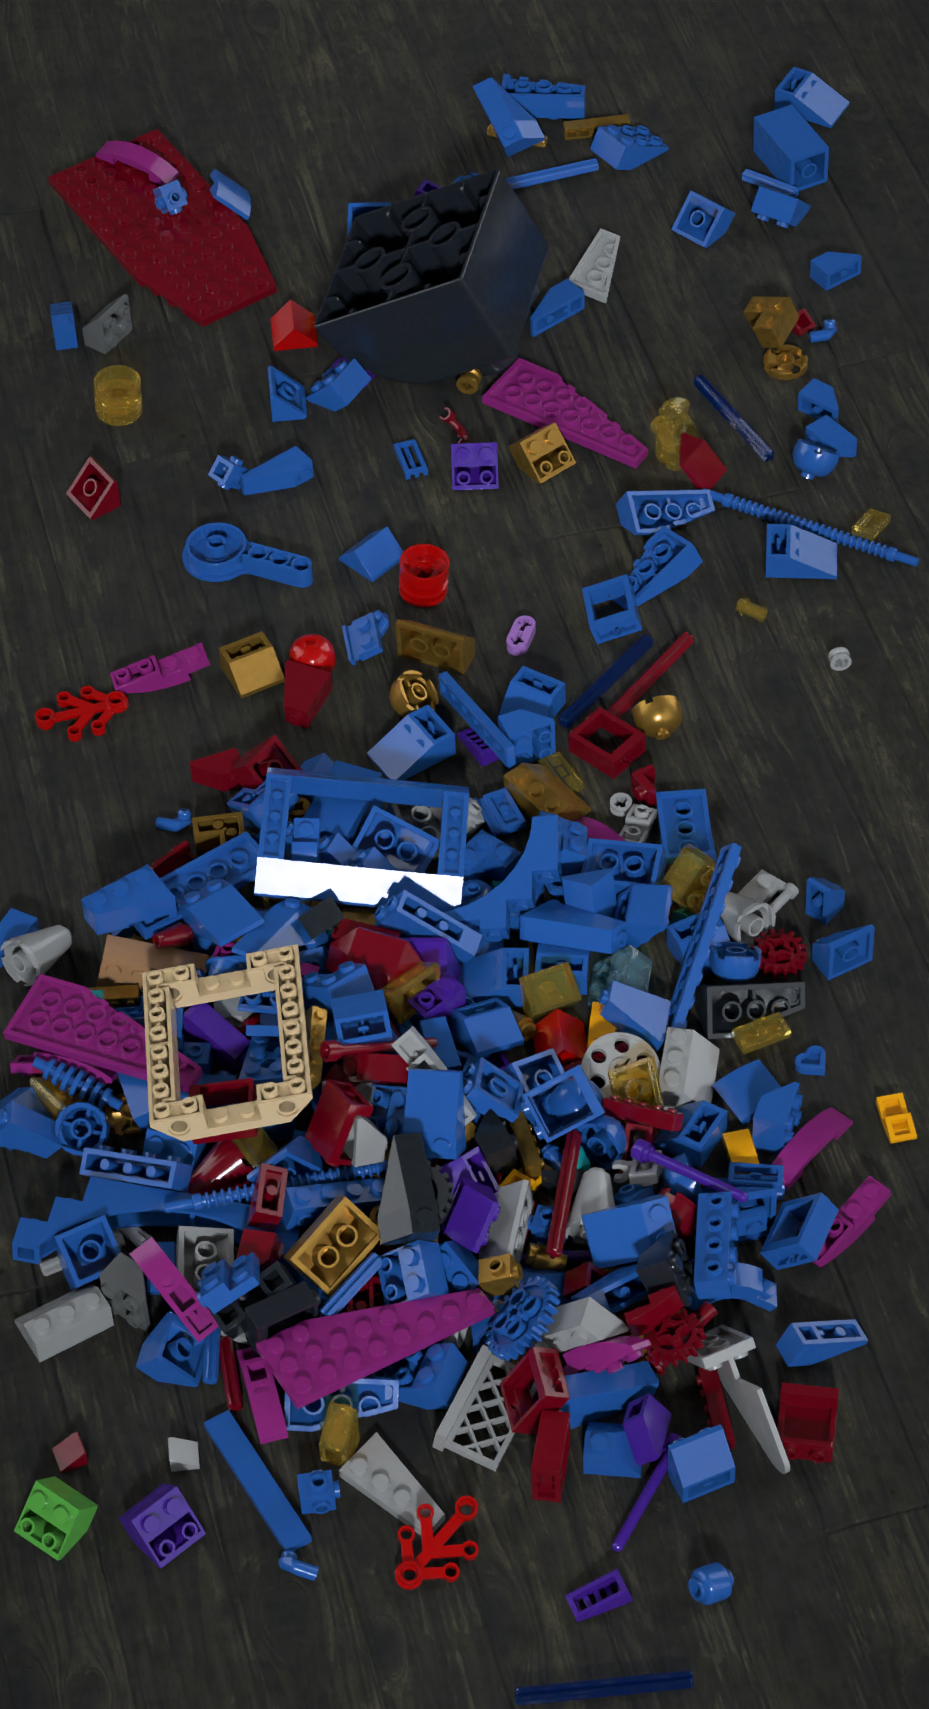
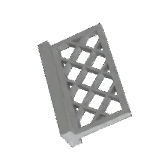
[432,1345,537,1472]

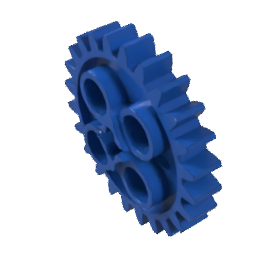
[485,1276,561,1361]

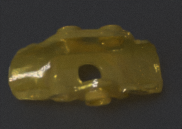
[650,397,699,471]

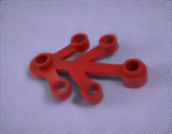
[35,686,129,742]
[395,1496,479,1590]

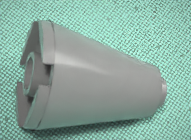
[719,892,776,949]
[1,925,72,987]
[565,1167,615,1247]

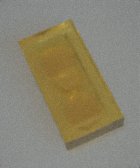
[732,1012,791,1055]

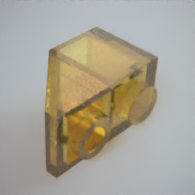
[319,1401,360,1467]

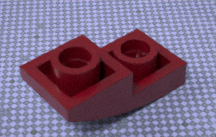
[624,1285,684,1337]

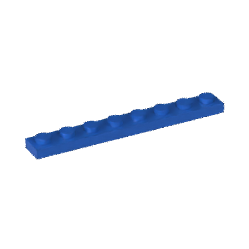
[665,843,742,1037]

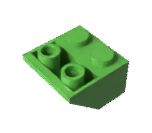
[14,1476,99,1561]

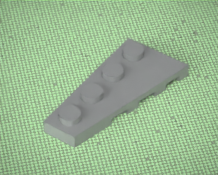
[569,228,620,304]
[339,1432,445,1535]

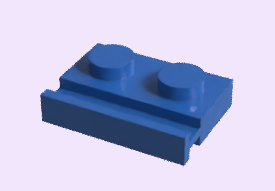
[342,612,383,665]
[473,787,526,837]
[734,1206,767,1245]

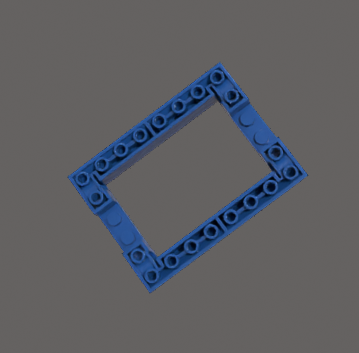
[254,767,469,912]

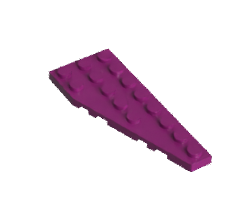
[482,358,648,469]
[3,974,203,1093]

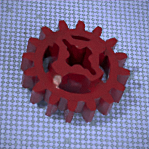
[751,928,807,979]
[643,1309,706,1367]

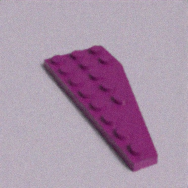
[256,1288,495,1409]

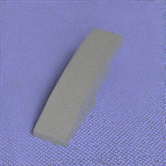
[391,1026,477,1126]

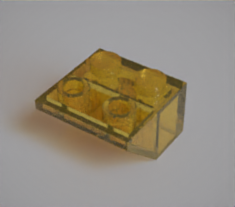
[660,843,716,914]

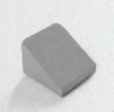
[168,1437,200,1472]

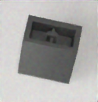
[82,294,132,354]
[99,1252,151,1333]

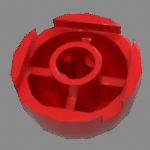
[288,634,337,673]

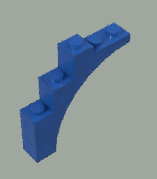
[444,815,561,942]
[284,821,398,871]
[0,1101,63,1159]

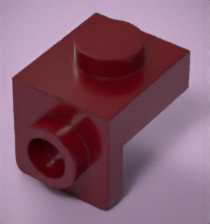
[631,764,656,808]

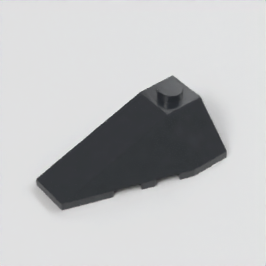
[696,982,805,1039]
[377,1133,440,1246]

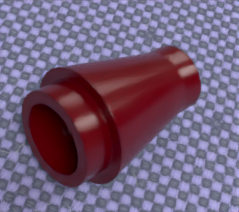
[152,922,193,949]

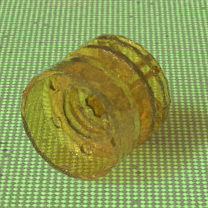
[94,365,142,426]

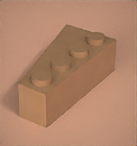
[96,934,209,992]

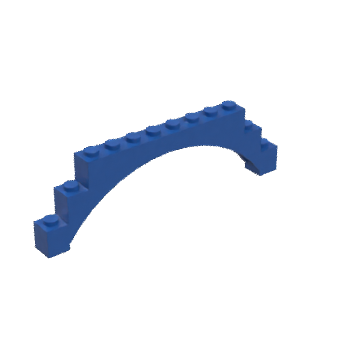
[12,1176,345,1316]

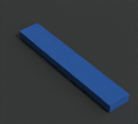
[438,671,516,768]
[204,1410,312,1551]

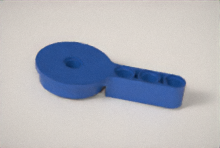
[182,522,313,588]

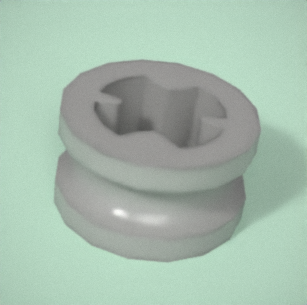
[828,647,852,671]
[610,793,632,817]

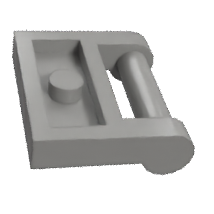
[738,870,799,914]

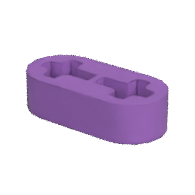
[506,616,536,656]

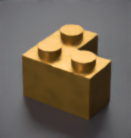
[744,296,800,348]
[192,812,245,856]

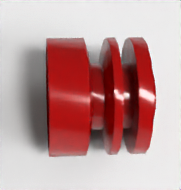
[399,544,449,607]

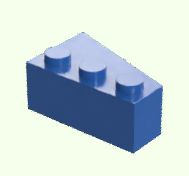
[81,864,177,935]

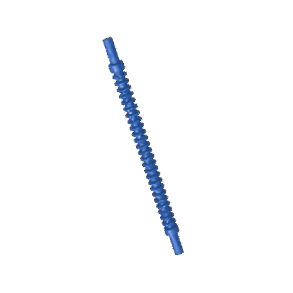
[703,488,920,567]
[164,1158,435,1213]

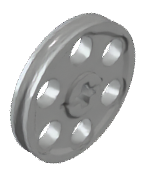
[581,1032,661,1103]

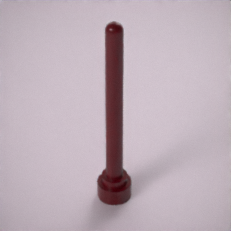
[320,1038,438,1062]

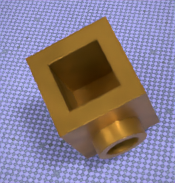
[478,1253,523,1298]

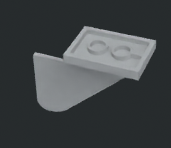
[688,1324,790,1474]

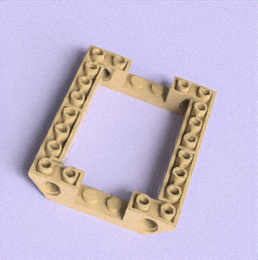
[142,944,313,1141]

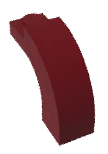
[342,1053,409,1086]

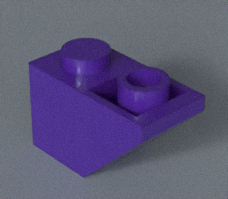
[408,972,466,1020]
[623,1394,672,1466]

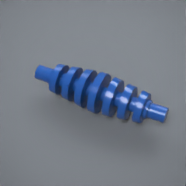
[32,1057,124,1111]

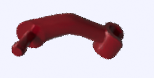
[439,407,469,444]

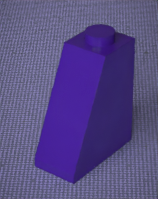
[183,1003,250,1075]

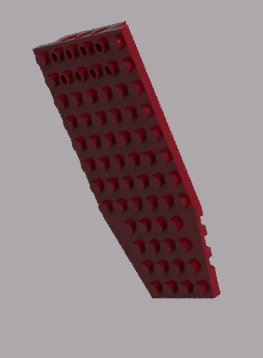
[48,129,277,327]

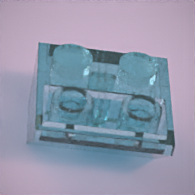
[587,945,653,1007]

